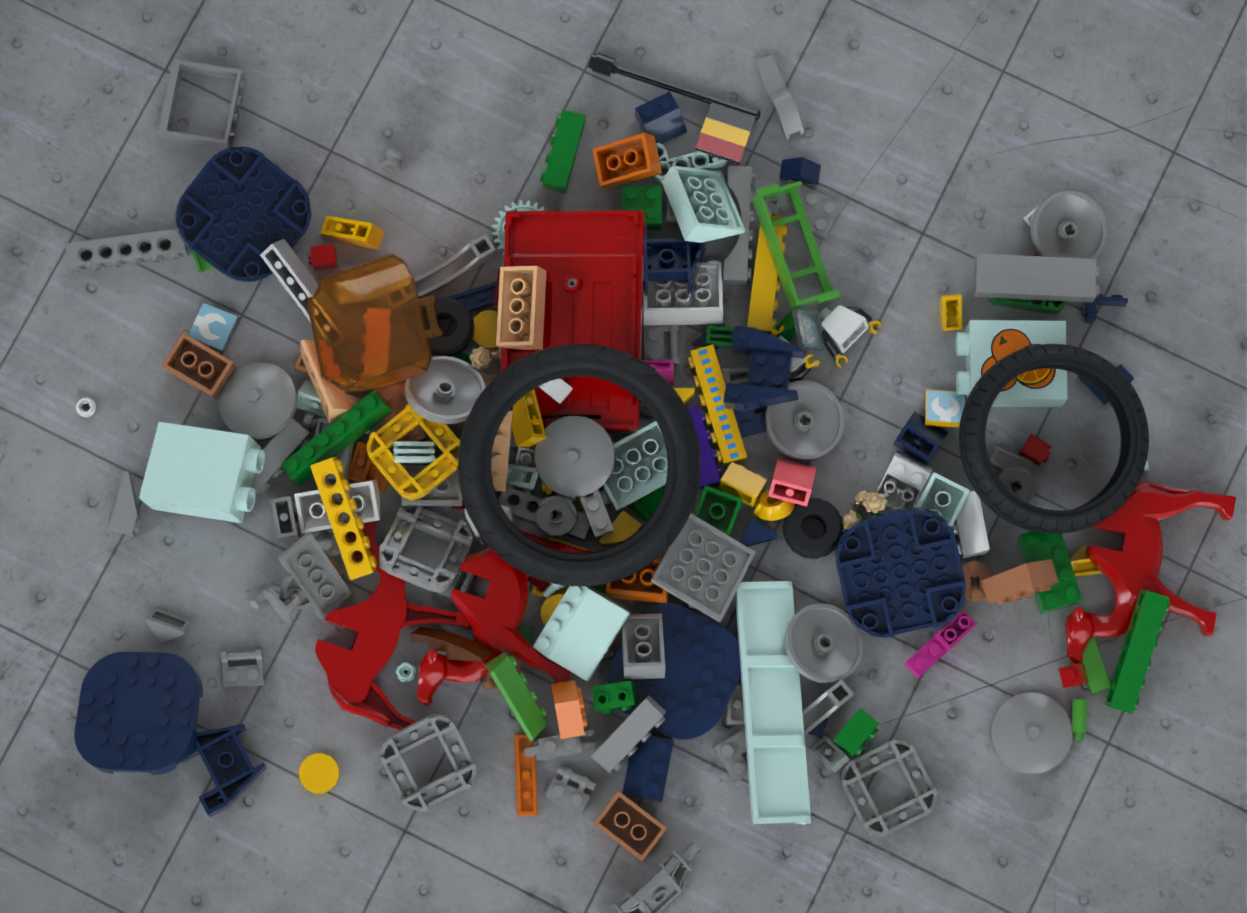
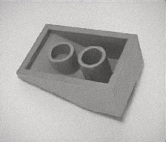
[622,613,665,680]

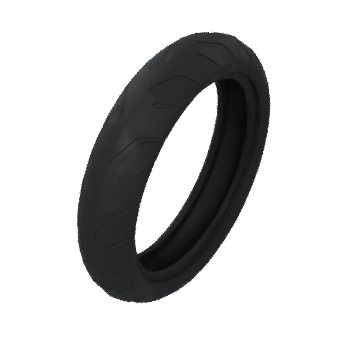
[458,343,701,586]

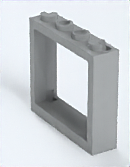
[158,59,246,149]

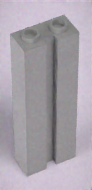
[974,254,1100,302]

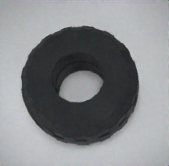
[415,297,474,357]
[783,498,844,559]

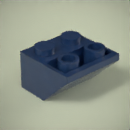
[893,411,948,465]

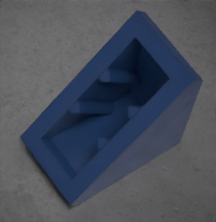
[779,157,821,185]
[738,519,778,547]

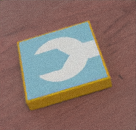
[925,389,965,428]

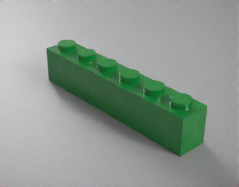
[281,390,393,485]
[1105,589,1170,714]

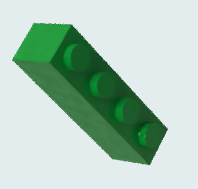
[540,110,586,194]

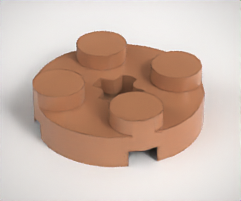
[962,561,994,602]

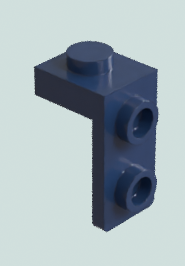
[1082,294,1128,324]

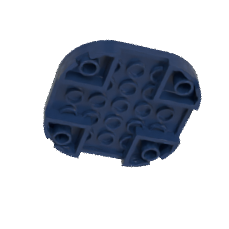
[175,146,311,282]
[836,507,966,638]
[607,603,741,740]
[74,652,203,775]

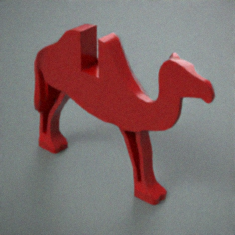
[1065,481,1236,664]
[315,520,470,742]
[416,530,591,706]

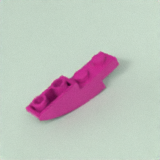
[904,609,977,679]

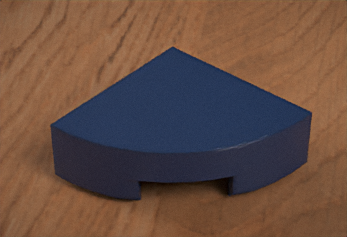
[808,718,828,739]

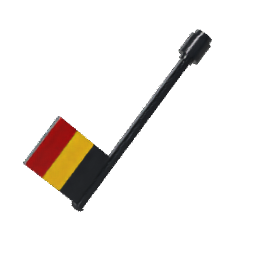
[588,53,761,164]

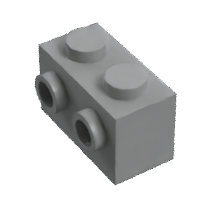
[271,496,301,542]

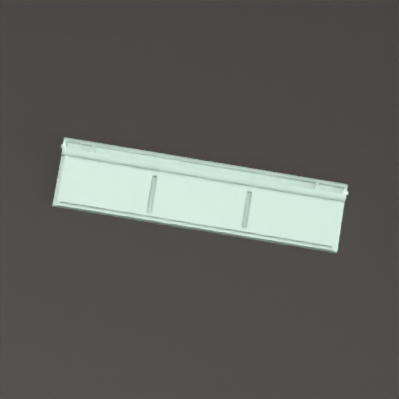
[735,581,811,825]

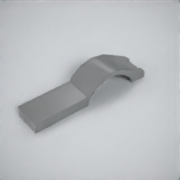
[754,54,805,141]

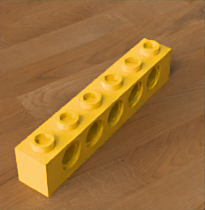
[310,457,378,580]

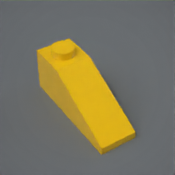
[320,215,385,250]
[512,389,547,447]

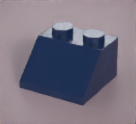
[635,92,687,144]

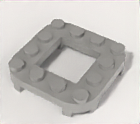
[379,506,473,593]
[380,714,476,812]
[840,739,938,836]

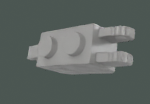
[524,729,598,761]

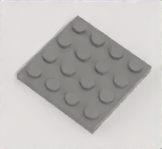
[650,514,756,622]

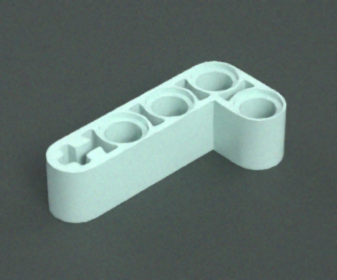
[654,143,727,184]

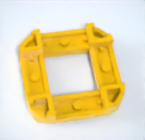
[367,404,460,501]

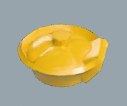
[754,490,795,521]

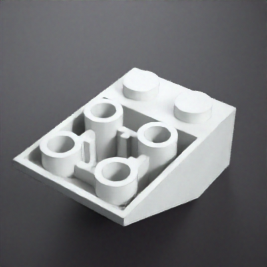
[876,450,933,514]

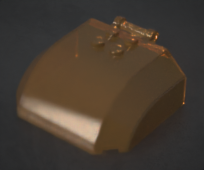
[307,254,442,392]

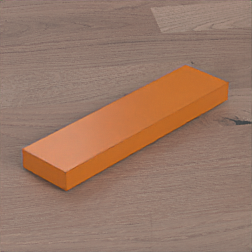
[514,734,538,816]

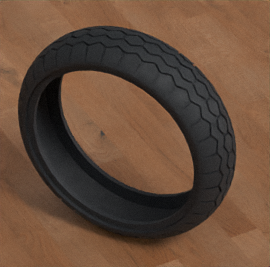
[959,344,1149,534]

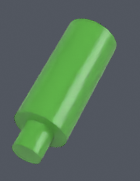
[1072,699,1087,741]

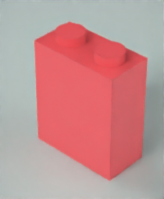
[768,457,817,506]

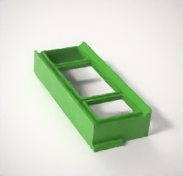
[752,181,841,310]

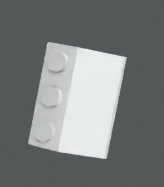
[952,491,990,559]

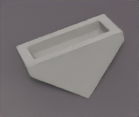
[146,607,191,643]

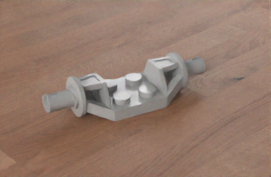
[612,841,702,913]

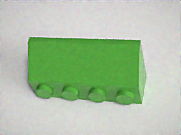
[484,652,548,741]

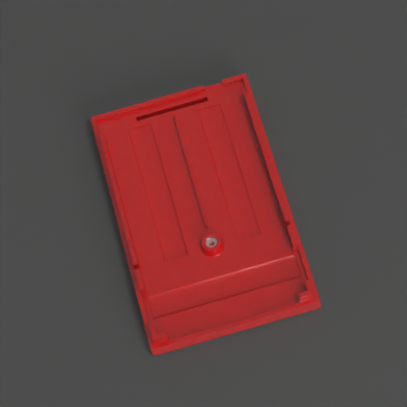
[501,210,645,431]

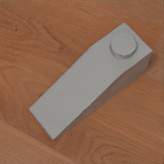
[108,471,142,537]

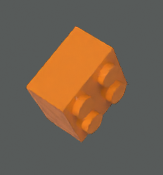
[551,680,588,739]

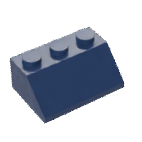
[622,736,674,802]

